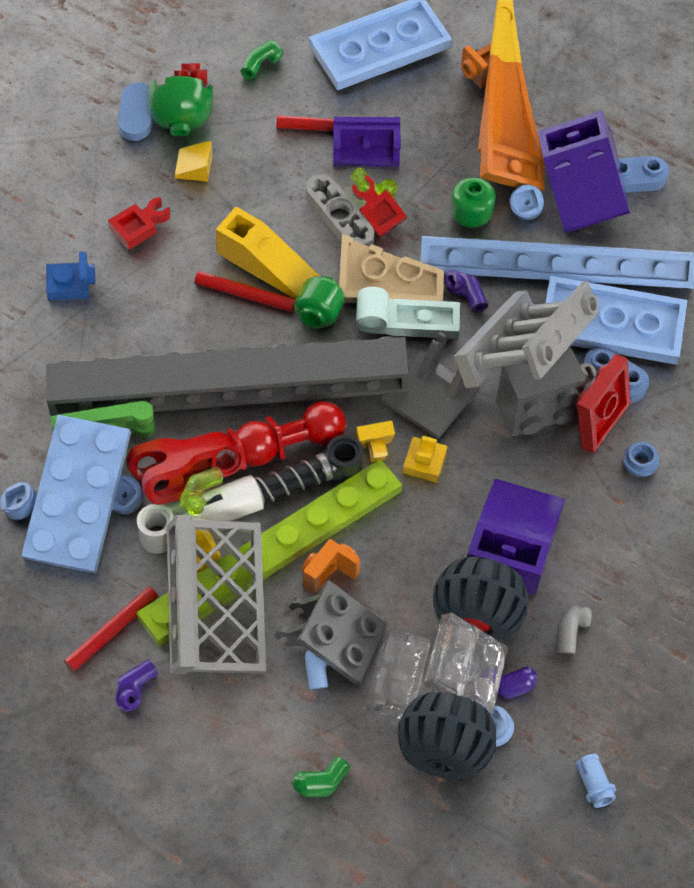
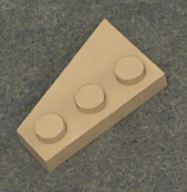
[339,234,444,303]

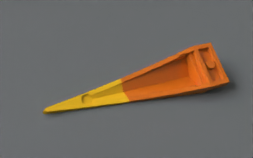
[478,0,545,192]

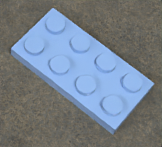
[309,0,452,91]
[545,276,687,365]
[21,415,131,574]

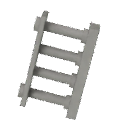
[454,281,599,388]

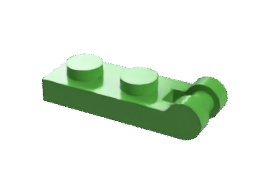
[50,401,155,438]

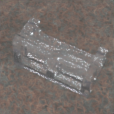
[364,627,431,718]

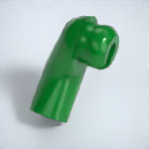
[240,40,283,79]
[292,756,351,798]

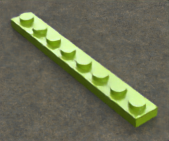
[137,459,402,647]

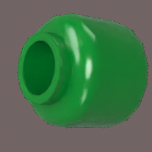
[450,177,496,228]
[294,276,345,329]

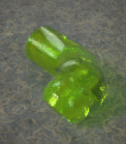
[350,167,398,198]
[180,467,223,516]

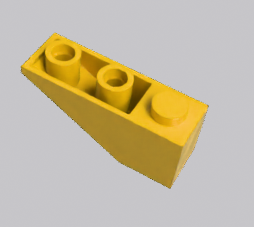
[216,207,321,299]

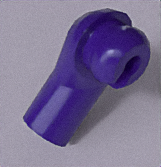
[444,270,488,313]
[115,659,158,712]

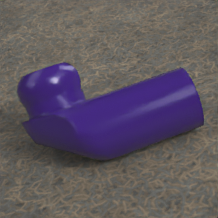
[478,666,538,699]

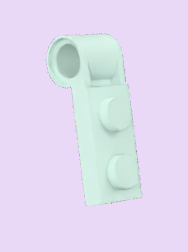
[356,287,460,339]

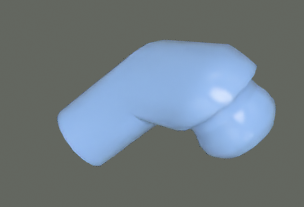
[305,650,328,690]

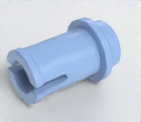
[575,754,616,808]

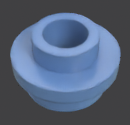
[623,441,660,477]

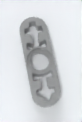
[306,174,374,247]

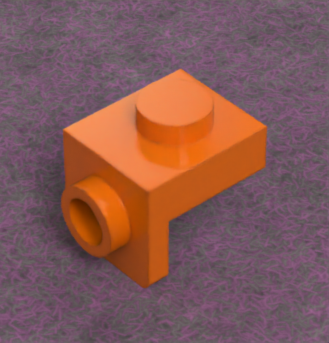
[461,44,491,89]
[301,539,360,595]

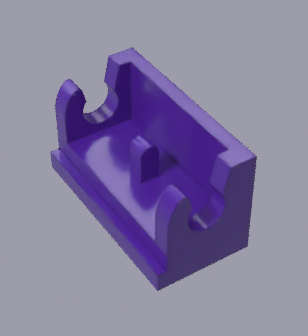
[333,117,401,167]

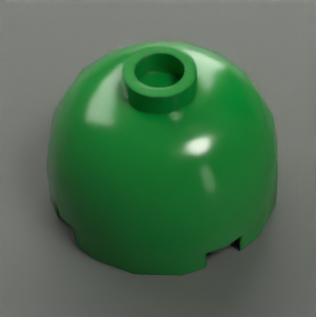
[147,76,213,136]

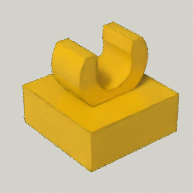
[353,421,395,463]
[402,436,448,483]

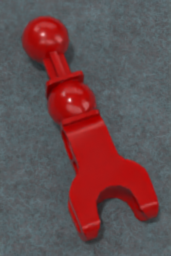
[126,401,347,505]

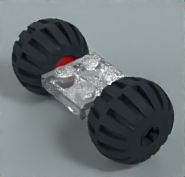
[398,557,528,780]

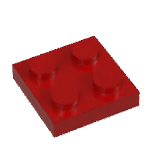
[576,354,631,453]

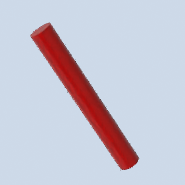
[276,115,334,132]
[194,270,296,313]
[64,586,158,672]

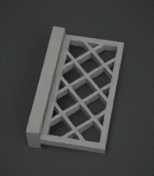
[167,515,266,675]

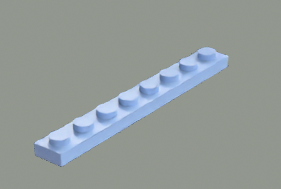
[420,236,694,289]

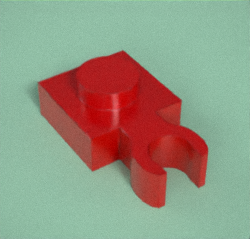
[174,63,208,83]
[352,175,407,238]
[108,197,171,250]

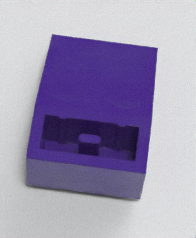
[538,110,630,233]
[467,478,565,595]

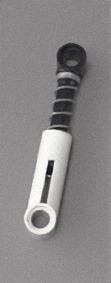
[137,435,363,554]

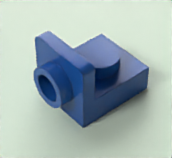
[46,251,96,300]

